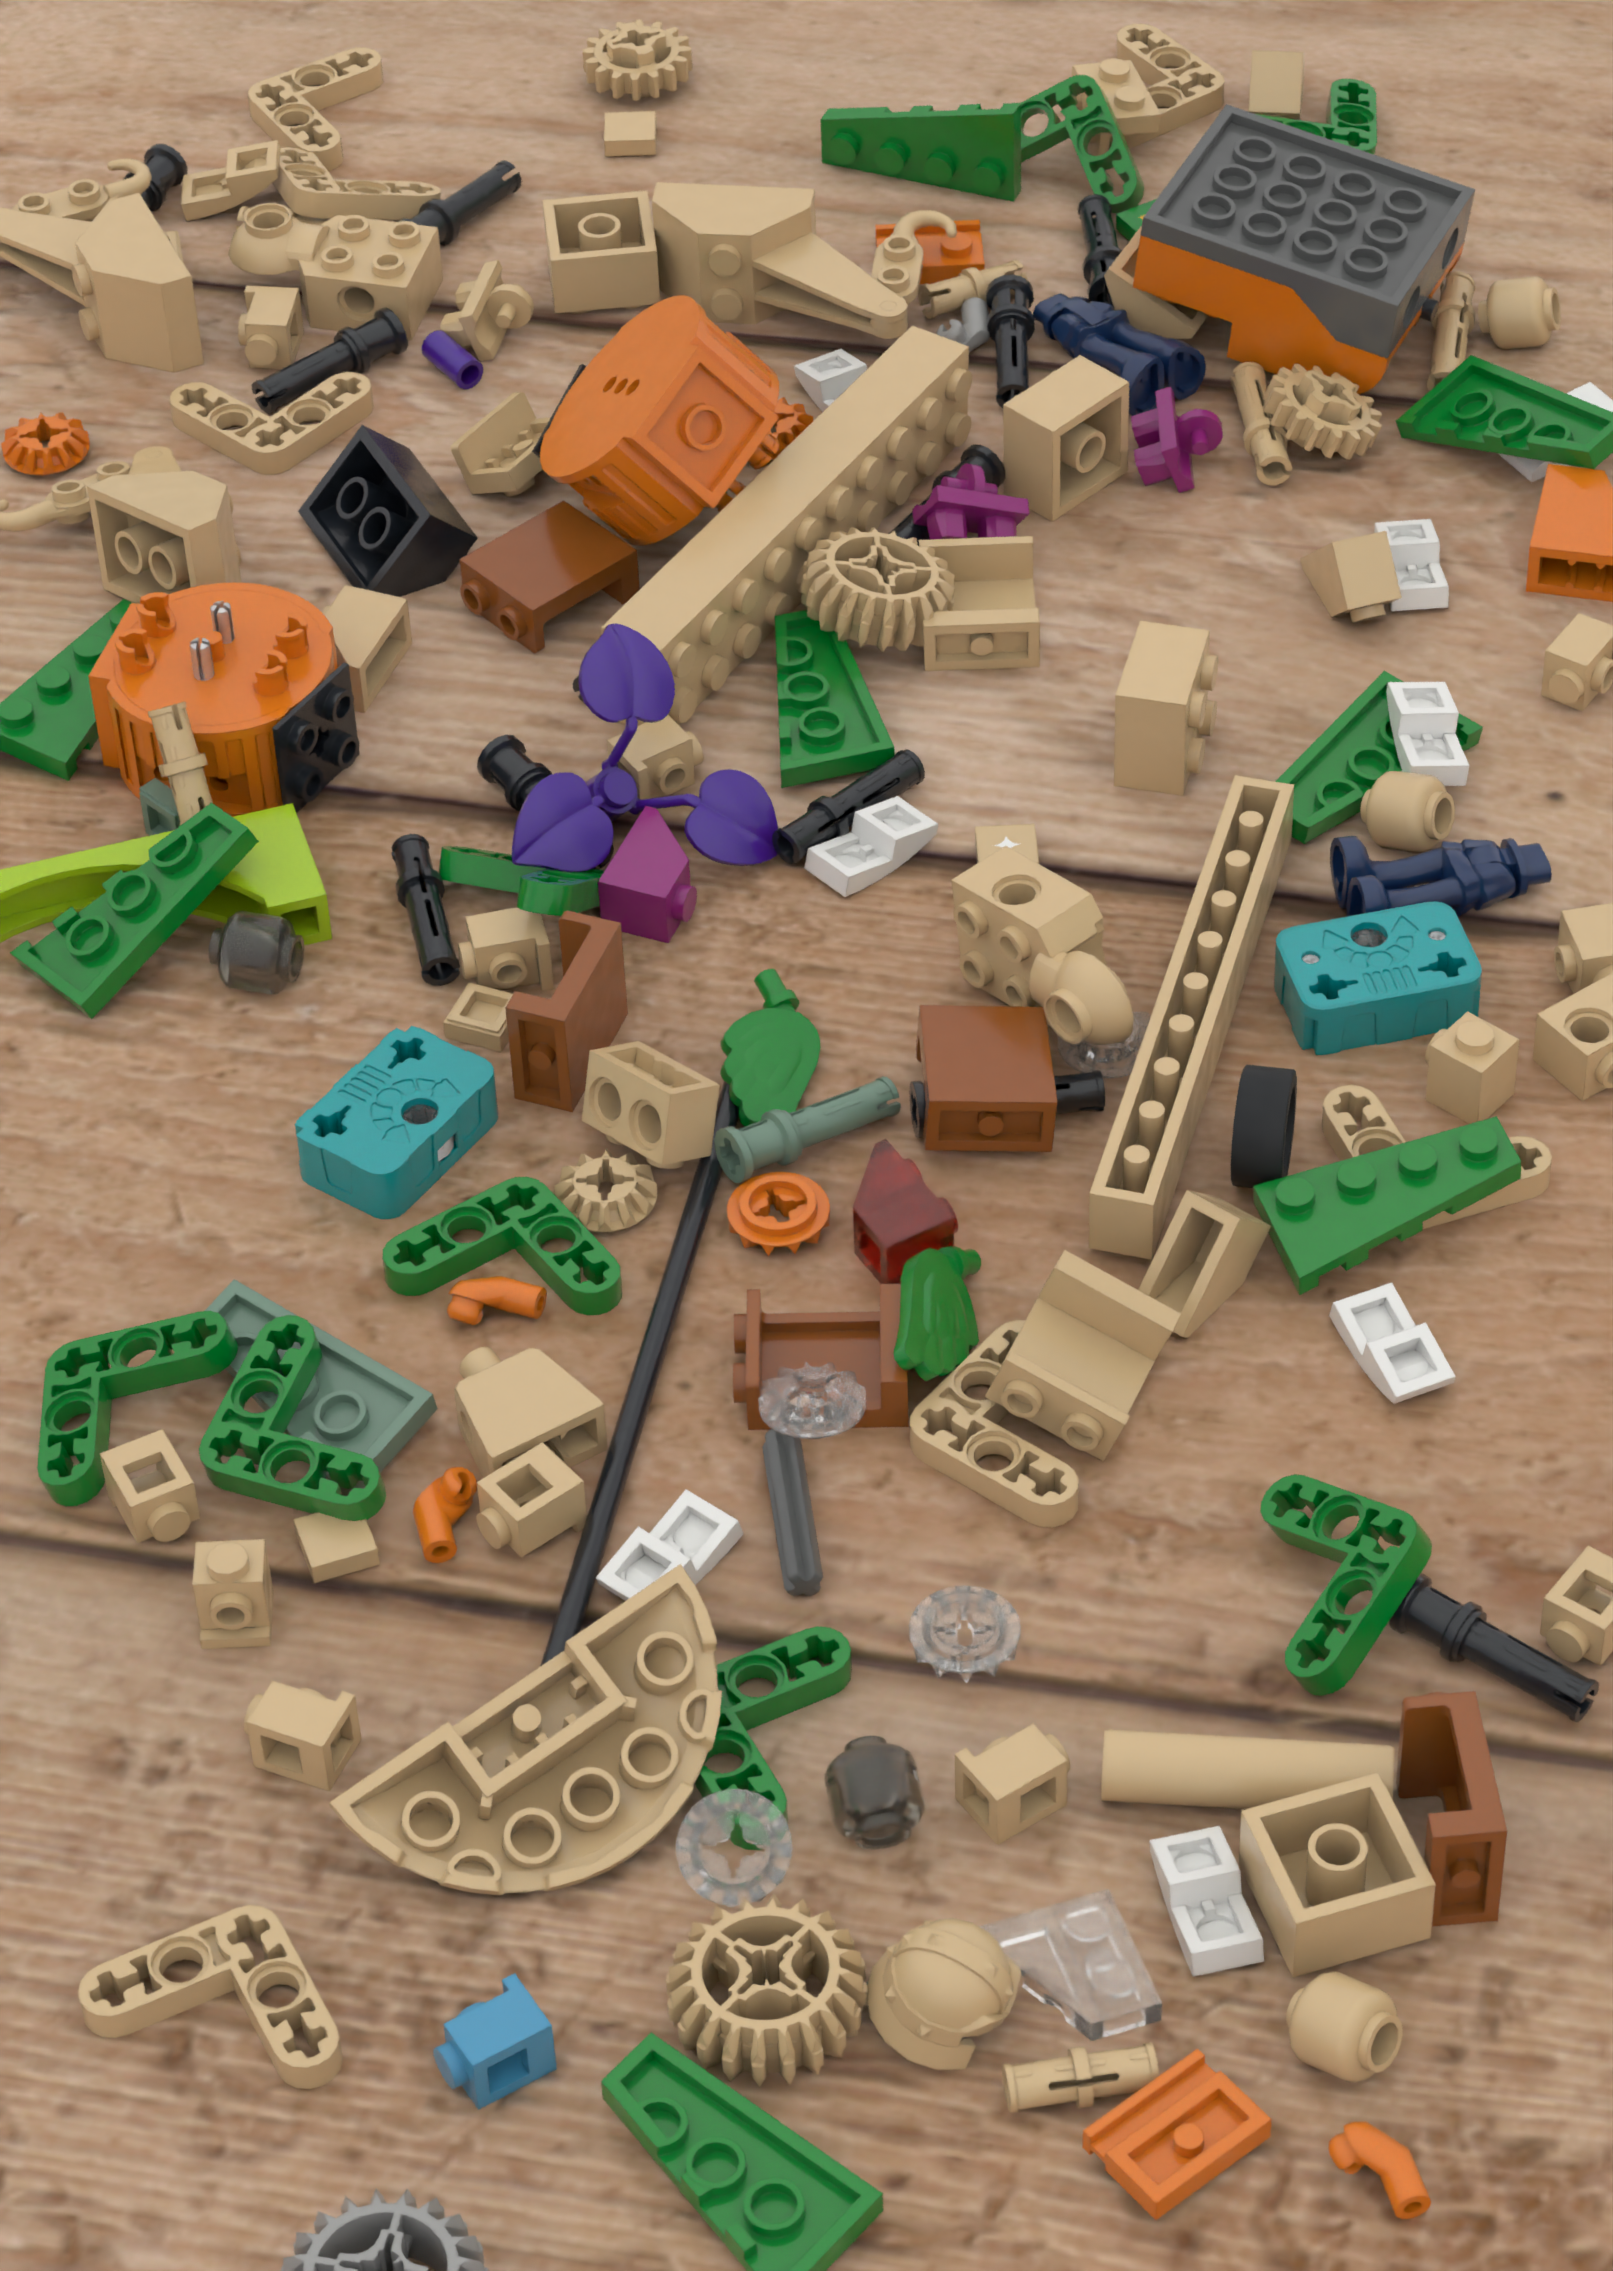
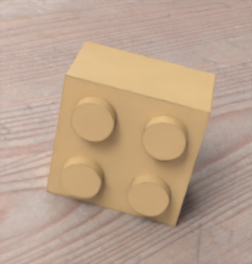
[542,190,660,314]
[1003,355,1129,522]
[1114,621,1218,796]
[1239,1772,1436,1978]

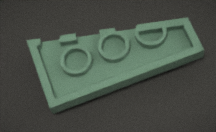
[205,1279,438,1496]

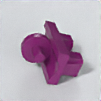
[1131,386,1223,493]
[912,463,1029,540]

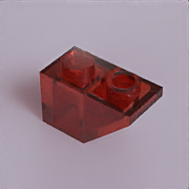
[853,1139,958,1284]

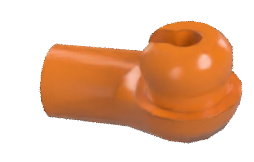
[447,1276,547,1325]
[413,1467,477,1563]
[1328,2121,1431,2219]

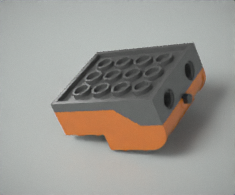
[1133,104,1475,394]

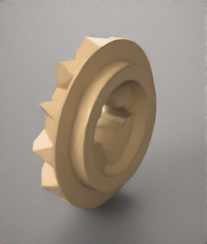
[554,1148,658,1232]

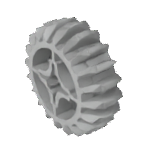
[281,2188,489,2271]

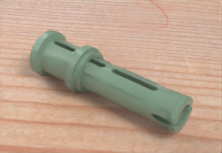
[714,1076,901,1183]

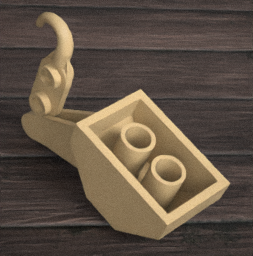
[0,159,204,373]
[652,182,957,339]
[0,446,242,604]

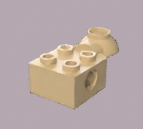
[228,203,443,341]
[951,845,1134,1045]

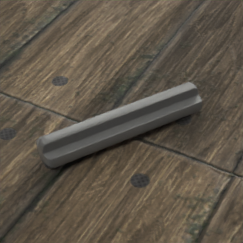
[762,1427,823,1596]

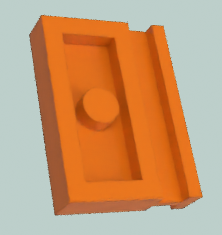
[875,220,985,284]
[1083,2048,1272,2220]

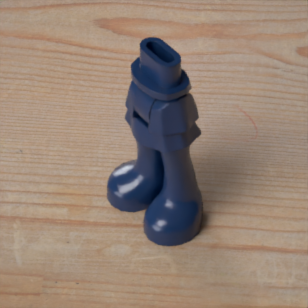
[1033,293,1206,416]
[1330,836,1552,935]

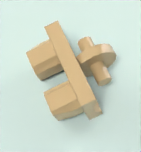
[440,260,534,361]

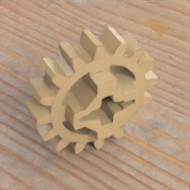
[583,20,692,100]
[1263,364,1382,460]

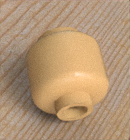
[1478,276,1561,350]
[1360,771,1455,852]
[1286,1971,1403,2083]

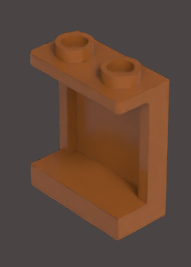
[460,500,640,653]
[506,911,628,1112]
[916,1005,1057,1152]
[733,1284,909,1430]
[1396,1691,1507,1927]

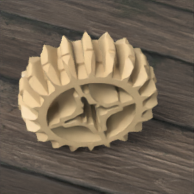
[800,527,955,652]
[666,1894,868,2088]

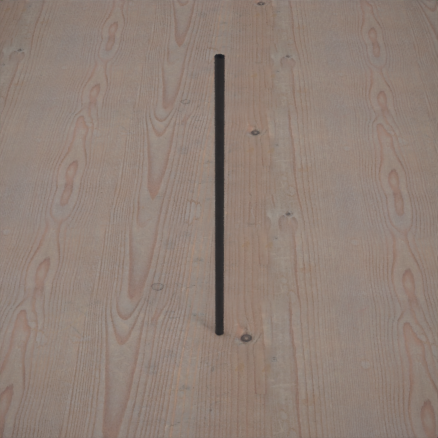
[540,1081,739,1666]

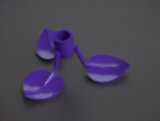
[512,624,778,873]

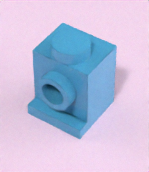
[433,1973,557,2110]

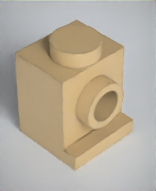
[238,286,304,369]
[1541,613,1613,712]
[607,715,704,815]
[458,907,554,991]
[100,1429,200,1543]
[476,1442,587,1558]
[193,1539,274,1649]
[1540,1546,1613,1666]
[244,1681,362,1792]
[955,1723,1070,1845]

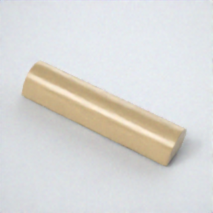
[1101,1730,1395,1809]

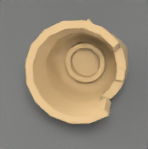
[867,1918,1021,2070]

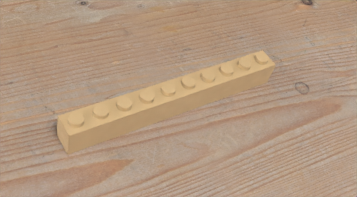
[1089,775,1294,1260]

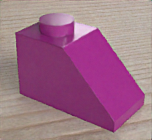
[598,806,697,943]

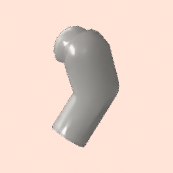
[937,298,990,352]

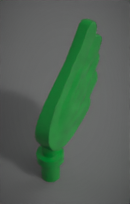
[720,969,821,1127]
[893,1246,981,1381]

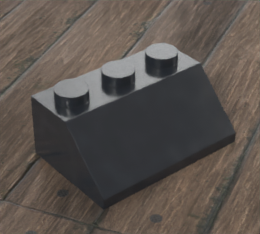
[298,425,478,597]

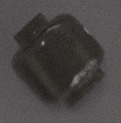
[209,911,304,995]
[824,1736,925,1850]

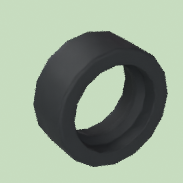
[1231,1065,1297,1188]

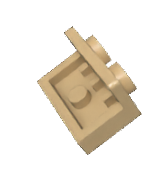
[1071,58,1161,156]
[451,392,551,496]

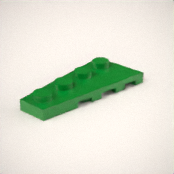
[1396,355,1613,469]

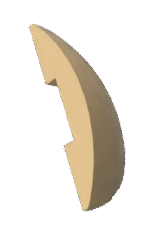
[329,1564,722,1895]

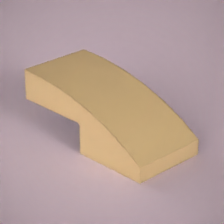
[181,140,280,221]

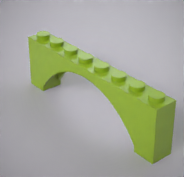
[0,803,332,953]

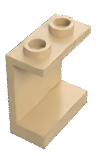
[919,536,1040,671]
[985,1250,1181,1461]

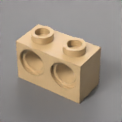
[1533,973,1613,1101]
[582,1041,720,1169]

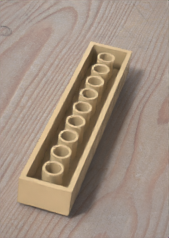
[601,325,972,726]

